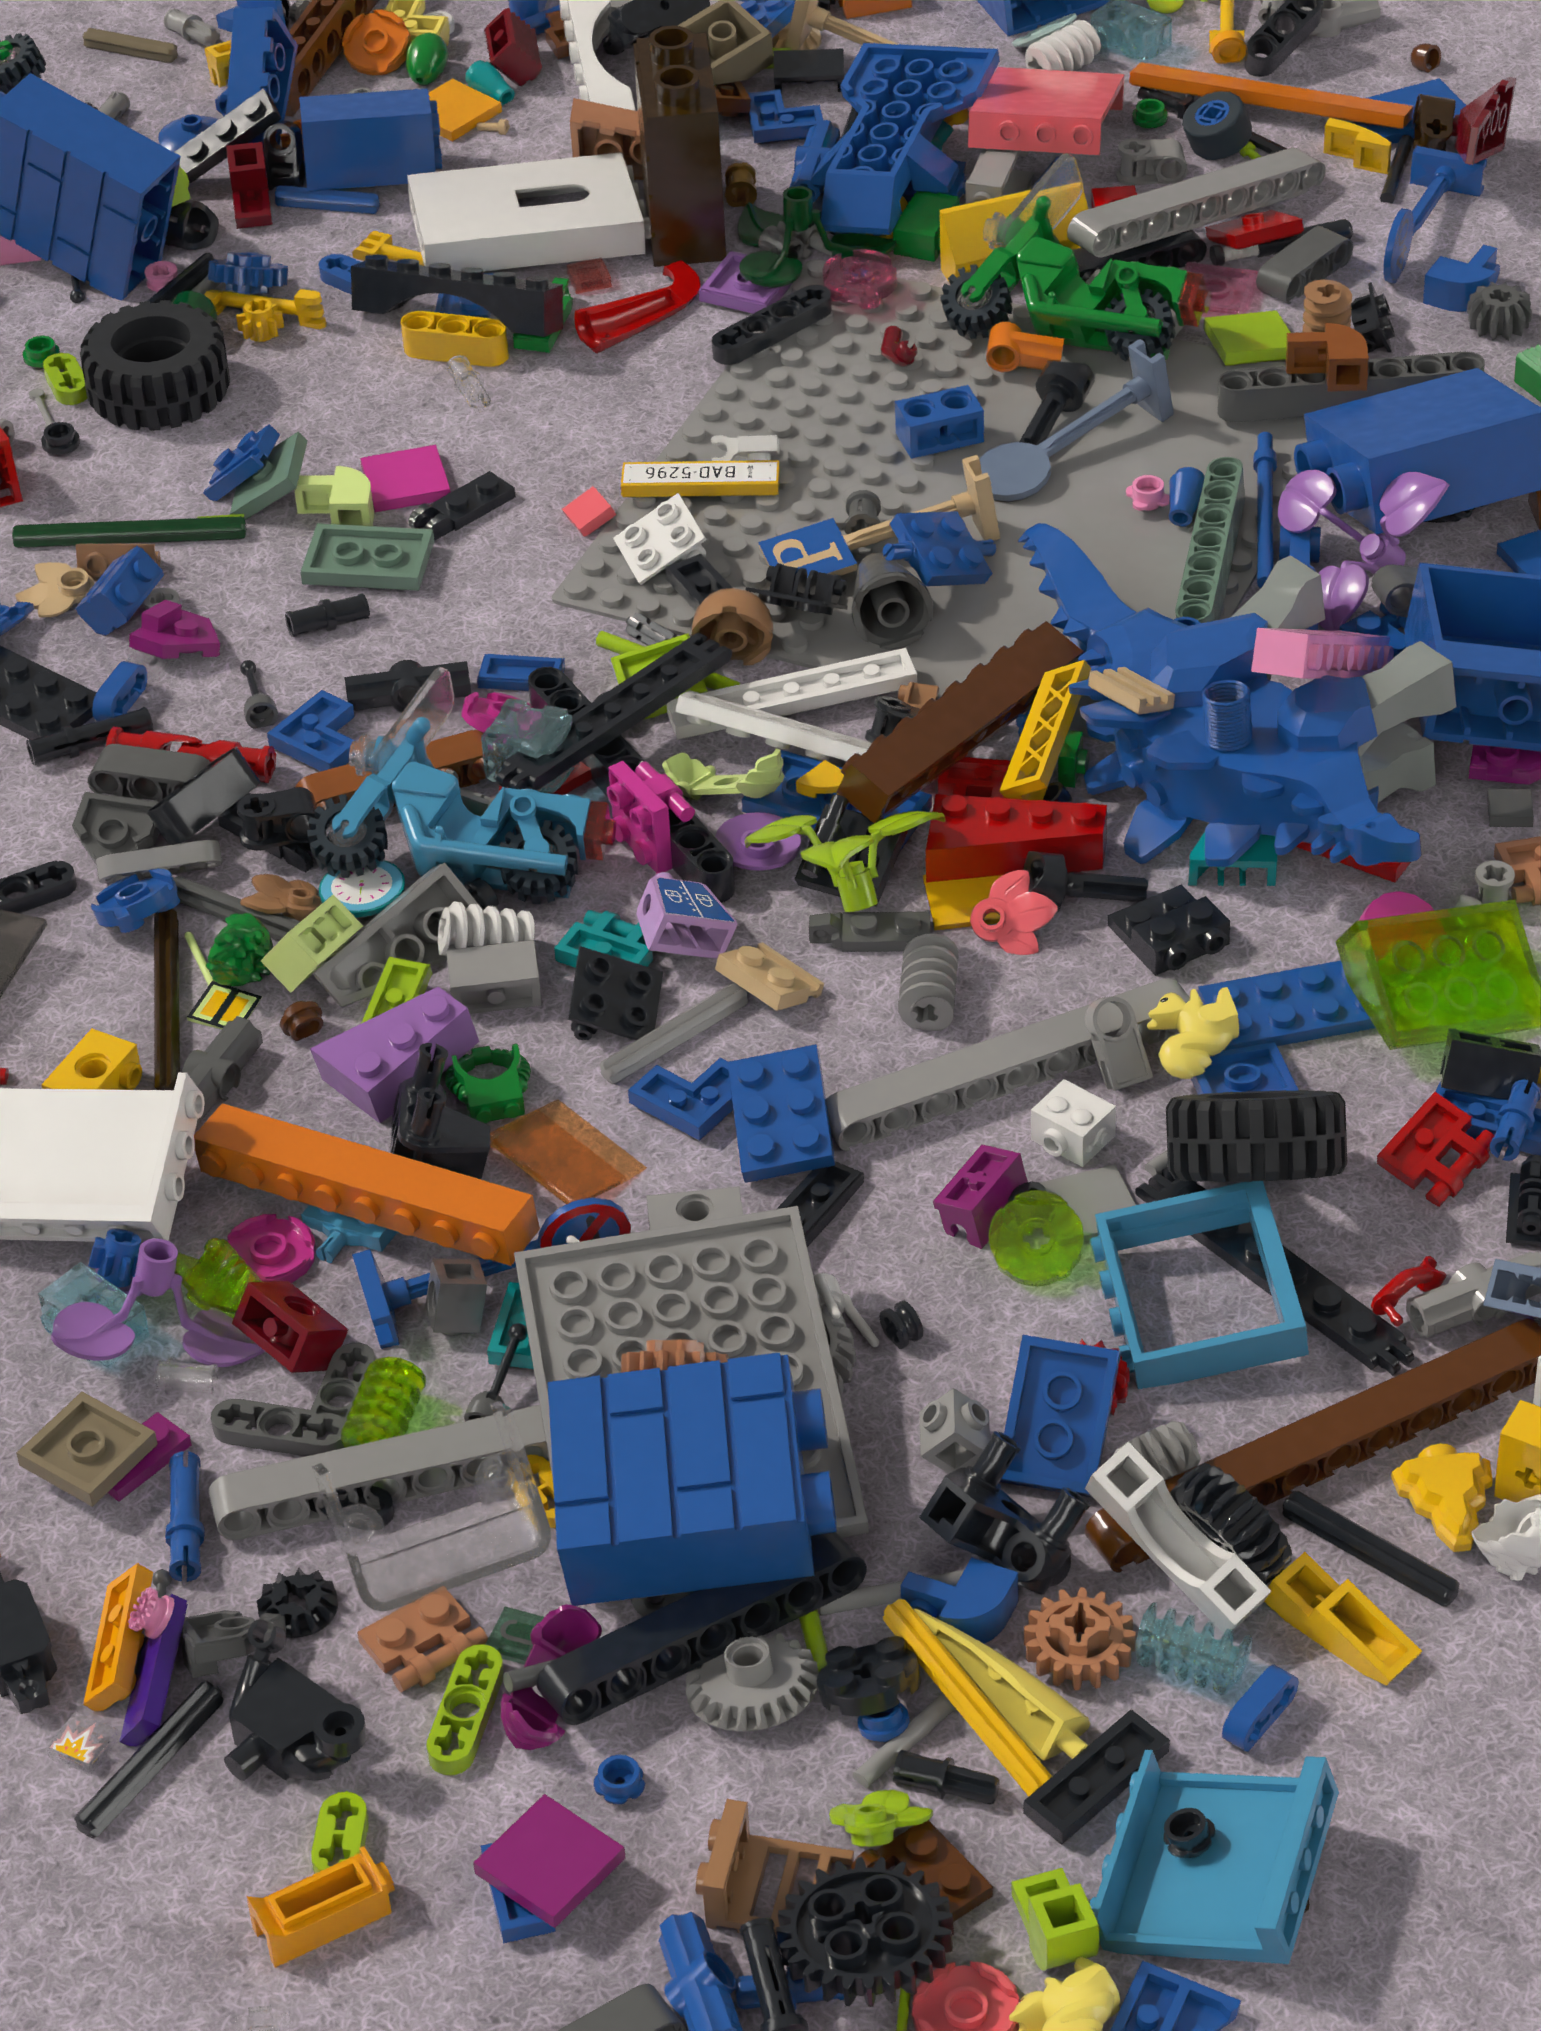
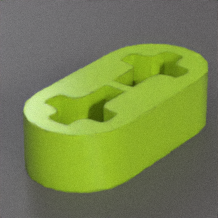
[43,353,87,405]
[311,1791,369,1874]

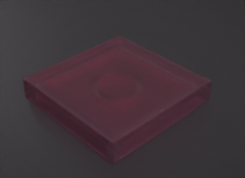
[1184,262,1259,317]

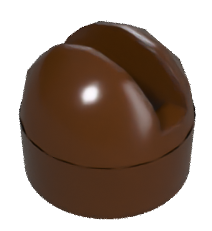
[1410,43,1441,73]

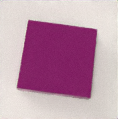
[473,1794,626,1928]

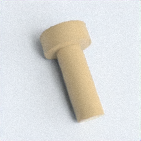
[477,119,509,135]

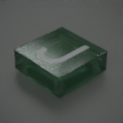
[485,1606,544,1664]

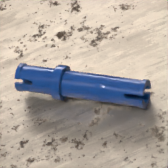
[165,1451,205,1582]

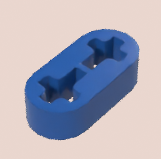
[318,254,360,294]
[92,661,148,721]
[1222,1664,1299,1752]

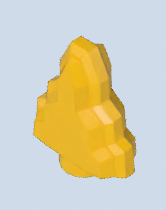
[1391,1443,1493,1552]

